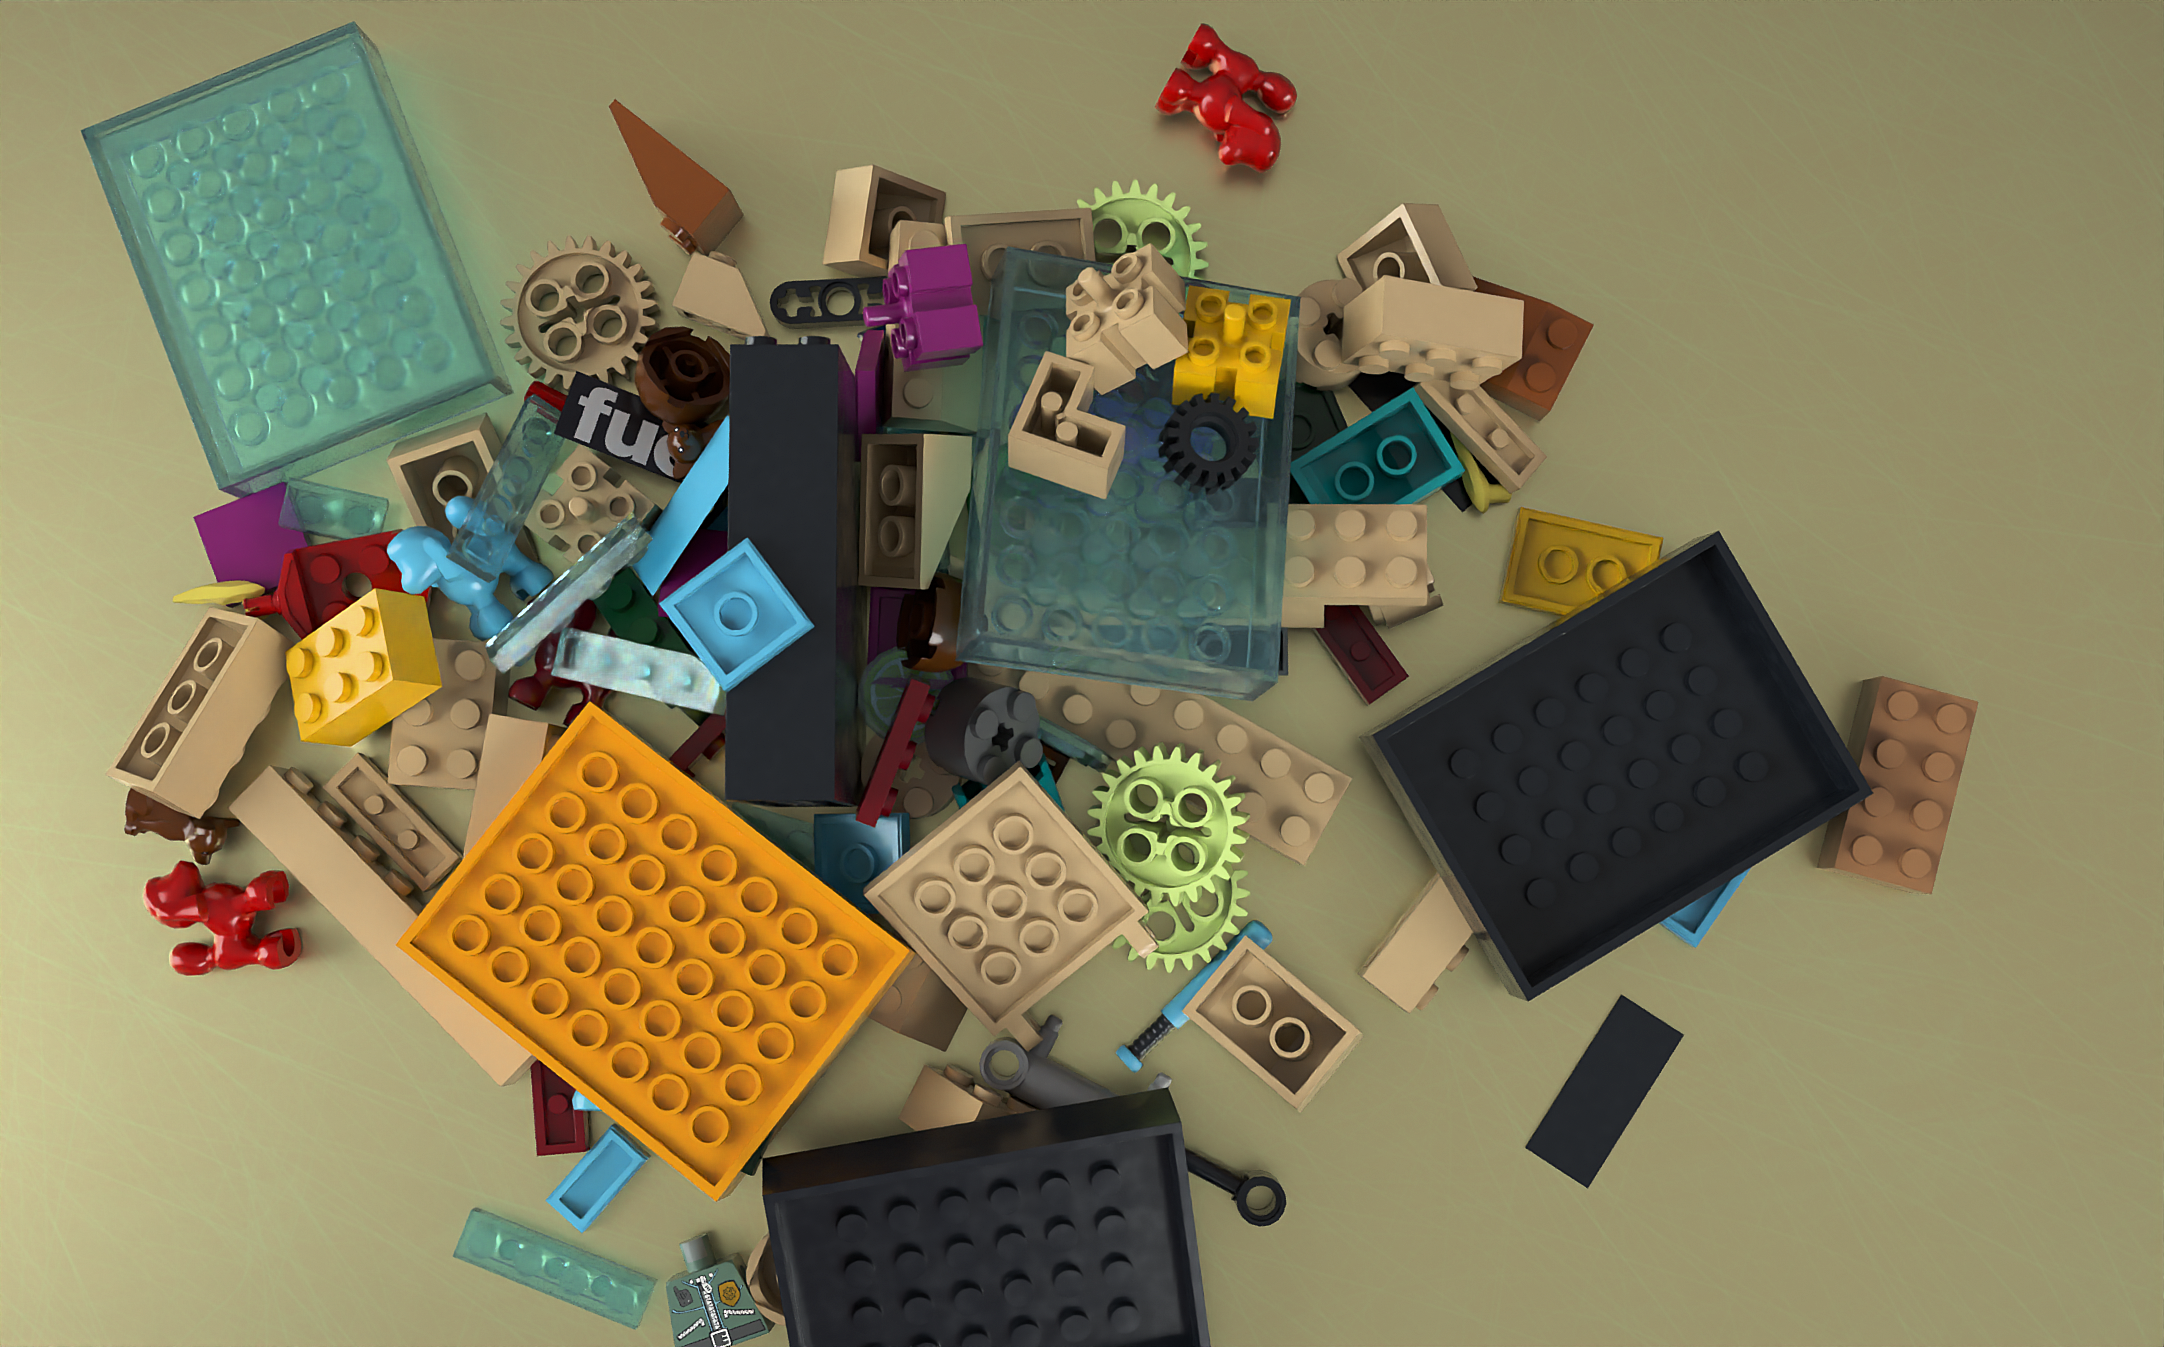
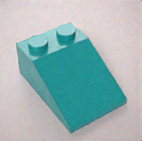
[1287,387,1465,505]

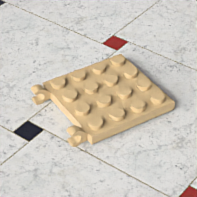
[863,761,1159,1052]

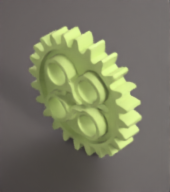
[1077,180,1209,300]
[1087,742,1250,906]
[1102,815,1250,973]

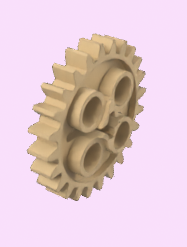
[500,236,660,393]

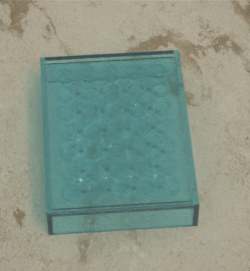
[81,21,514,498]
[955,246,1301,701]

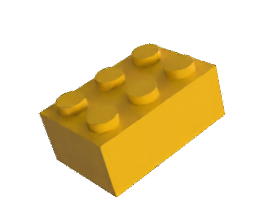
[285,588,442,747]

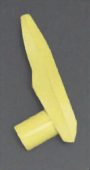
[1449,430,1512,514]
[173,580,269,621]

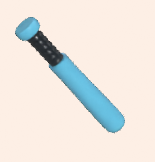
[1116,920,1273,1073]

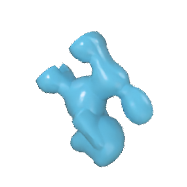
[387,495,554,641]

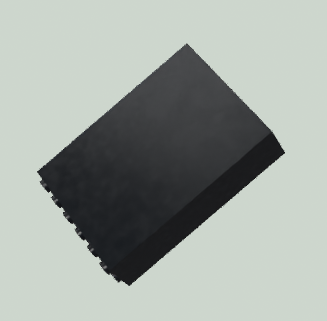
[725,336,867,807]

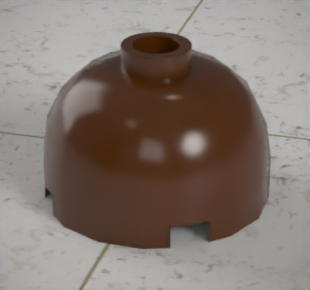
[634,326,730,425]
[896,571,988,673]

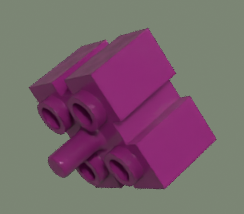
[863,244,983,372]

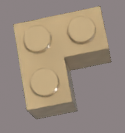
[1008,351,1126,500]
[898,1064,1036,1131]

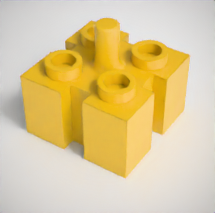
[1172,285,1291,419]

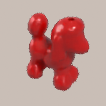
[1155,23,1297,173]
[143,860,301,976]

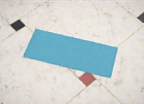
[629,415,729,596]

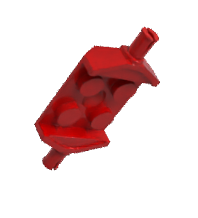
[243,529,433,639]

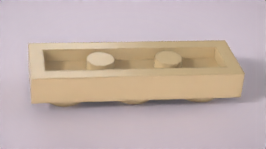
[1413,379,1547,494]
[322,753,463,892]

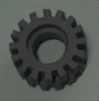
[1158,393,1259,495]

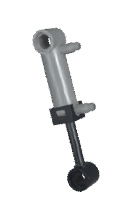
[979,1015,1286,1227]

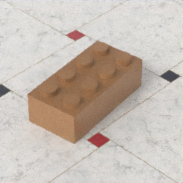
[1817,676,1978,894]

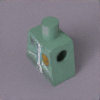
[666,1233,776,1347]

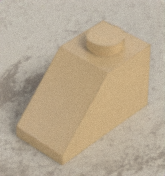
[672,251,770,341]

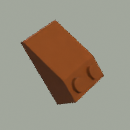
[609,99,744,257]
[1472,276,1594,421]

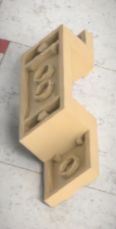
[1020,503,1427,628]

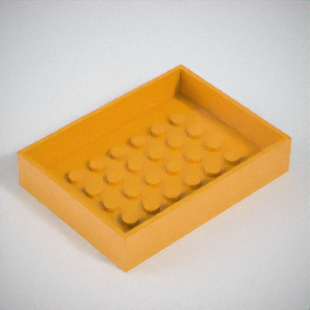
[395,701,917,1202]

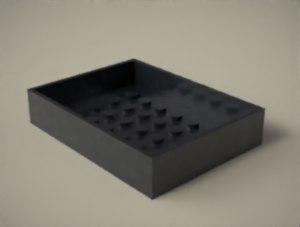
[1359,531,1874,1002]
[762,1087,1211,1347]

